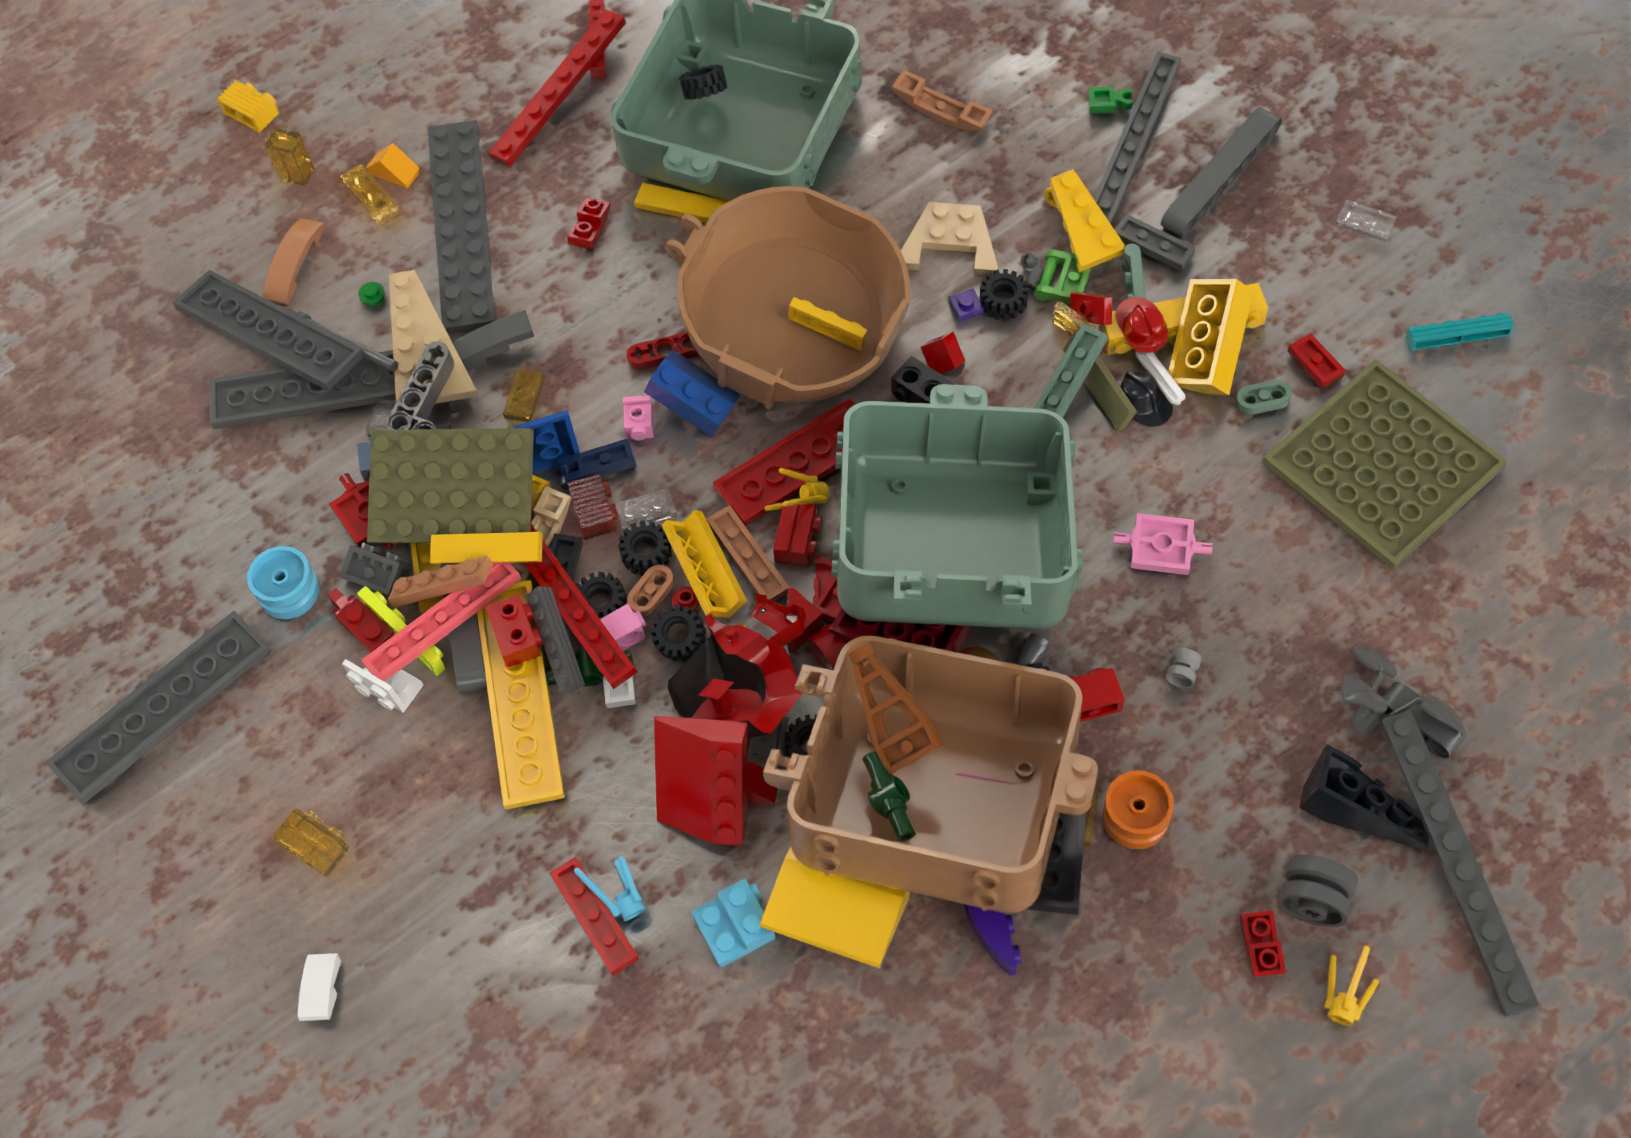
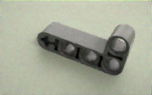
[387,341,455,430]

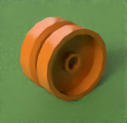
[1102,771,1174,849]

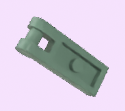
[1122,244,1146,299]

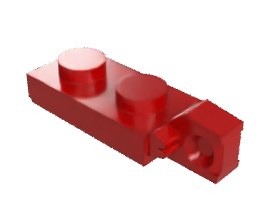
[327,588,395,653]

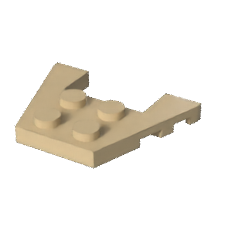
[901,202,998,276]

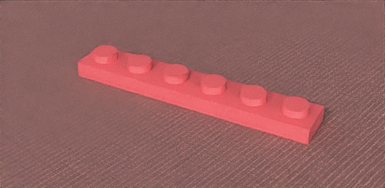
[361,563,521,682]

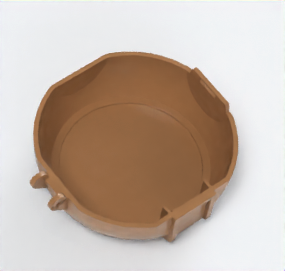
[665,186,911,410]

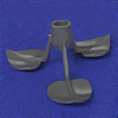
[1341,644,1465,737]

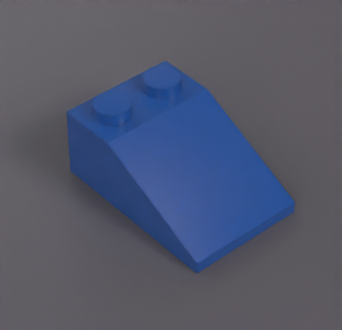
[513,410,580,474]

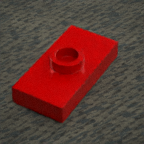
[1070,292,1112,325]

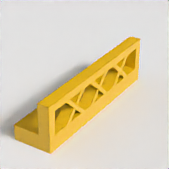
[661,510,747,618]

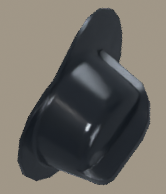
[1117,371,1173,427]

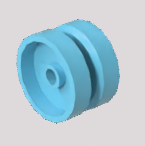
[247,546,320,620]

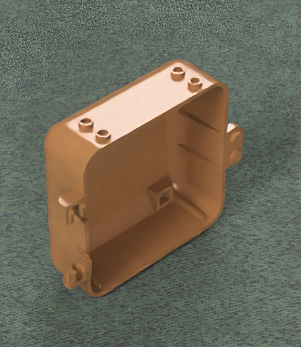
[763,636,1098,914]

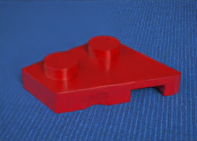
[812,556,842,622]

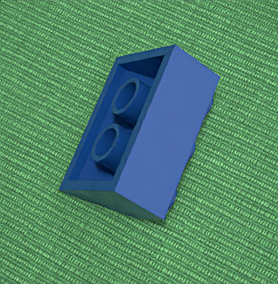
[644,350,741,437]

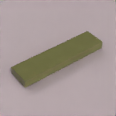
[1063,331,1137,431]

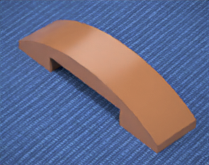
[892,70,993,131]
[263,218,326,307]

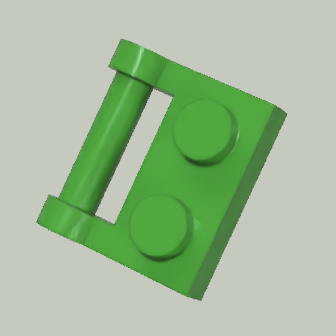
[1033,249,1092,304]

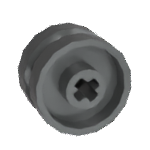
[1277,855,1358,927]

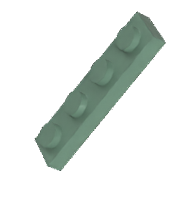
[1034,324,1108,418]

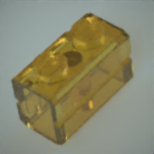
[264,128,315,185]
[273,808,349,877]

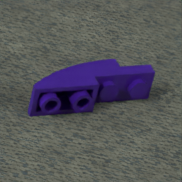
[963,904,1021,976]

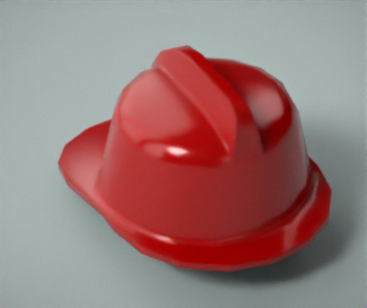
[1115,297,1168,353]

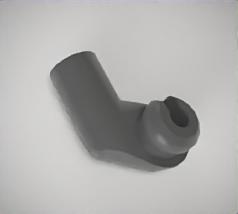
[1021,253,1044,292]

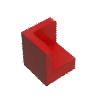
[920,331,965,374]

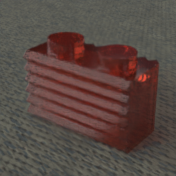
[567,473,619,540]

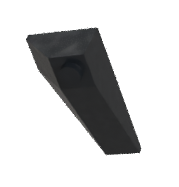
[1299,744,1429,850]

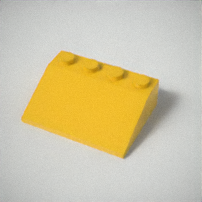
[760,847,910,968]

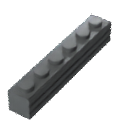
[526,587,585,693]

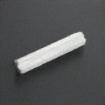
[1135,351,1185,406]

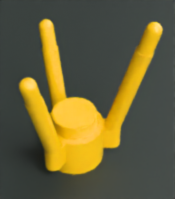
[765,468,829,511]
[1324,945,1379,1026]

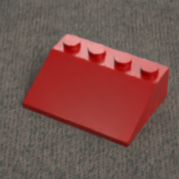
[654,715,748,846]

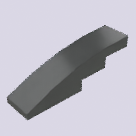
[452,310,534,371]

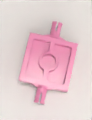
[1113,513,1213,575]

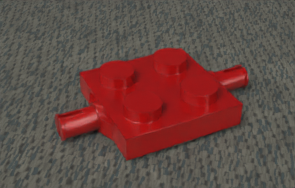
[329,473,396,549]

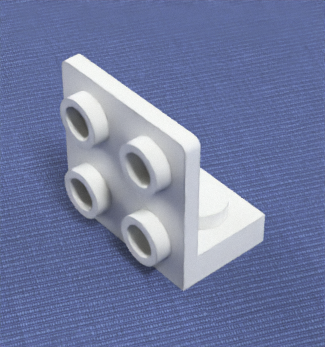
[342,659,423,713]

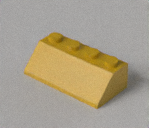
[1168,279,1254,395]

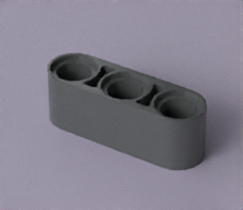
[1381,682,1467,759]

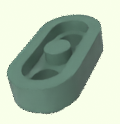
[1235,380,1292,415]

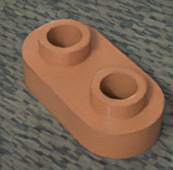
[627,565,674,617]

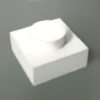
[603,676,636,708]

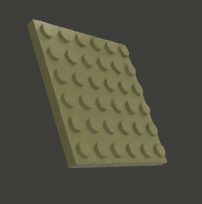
[1262,359,1508,570]

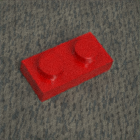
[1287,333,1346,389]

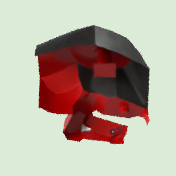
[668,593,806,740]

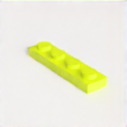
[357,586,446,676]

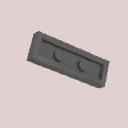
[1114,214,1196,272]

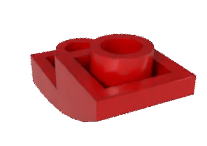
[567,197,610,249]
[1239,910,1286,977]

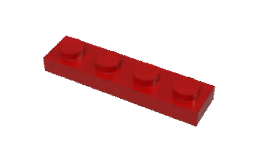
[549,857,639,976]

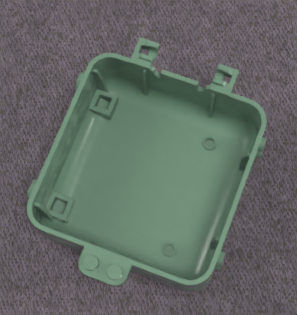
[611,0,862,201]
[832,384,1083,629]

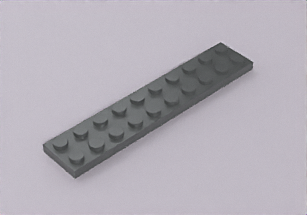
[427,120,496,334]

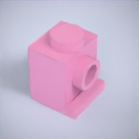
[623,395,654,440]

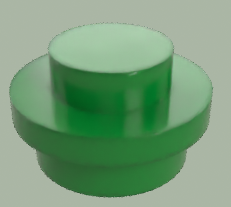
[358,282,385,307]

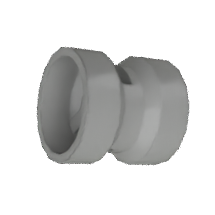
[1165,648,1202,688]

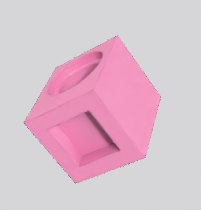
[600,604,646,651]

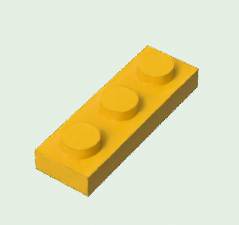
[788,297,867,351]

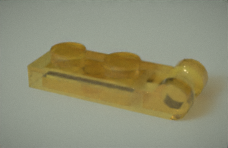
[341,164,401,226]

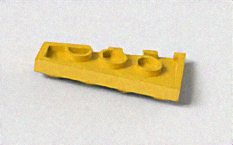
[1049,169,1126,273]

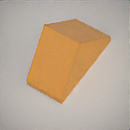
[365,143,421,189]

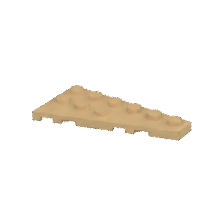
[389,270,479,408]

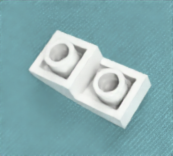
[298,953,341,1021]

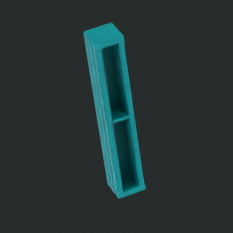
[1405,313,1515,351]

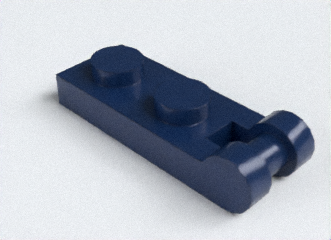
[555,439,636,490]

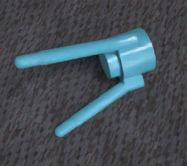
[574,856,646,921]

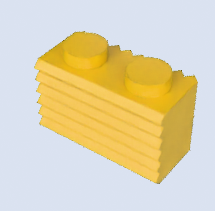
[217,80,279,133]

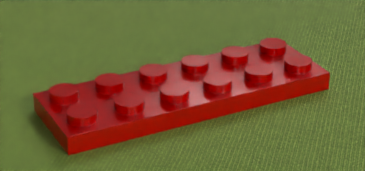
[713,398,855,526]

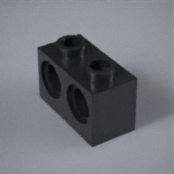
[891,356,955,404]

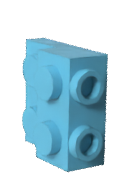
[691,879,776,968]

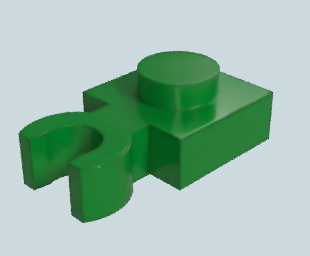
[1088,87,1133,113]

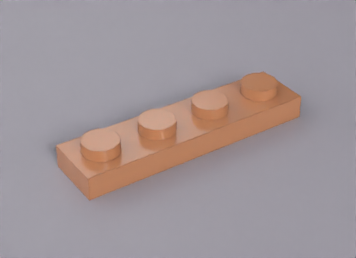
[706,505,790,602]
[387,556,493,608]

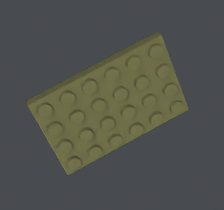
[367,428,534,543]

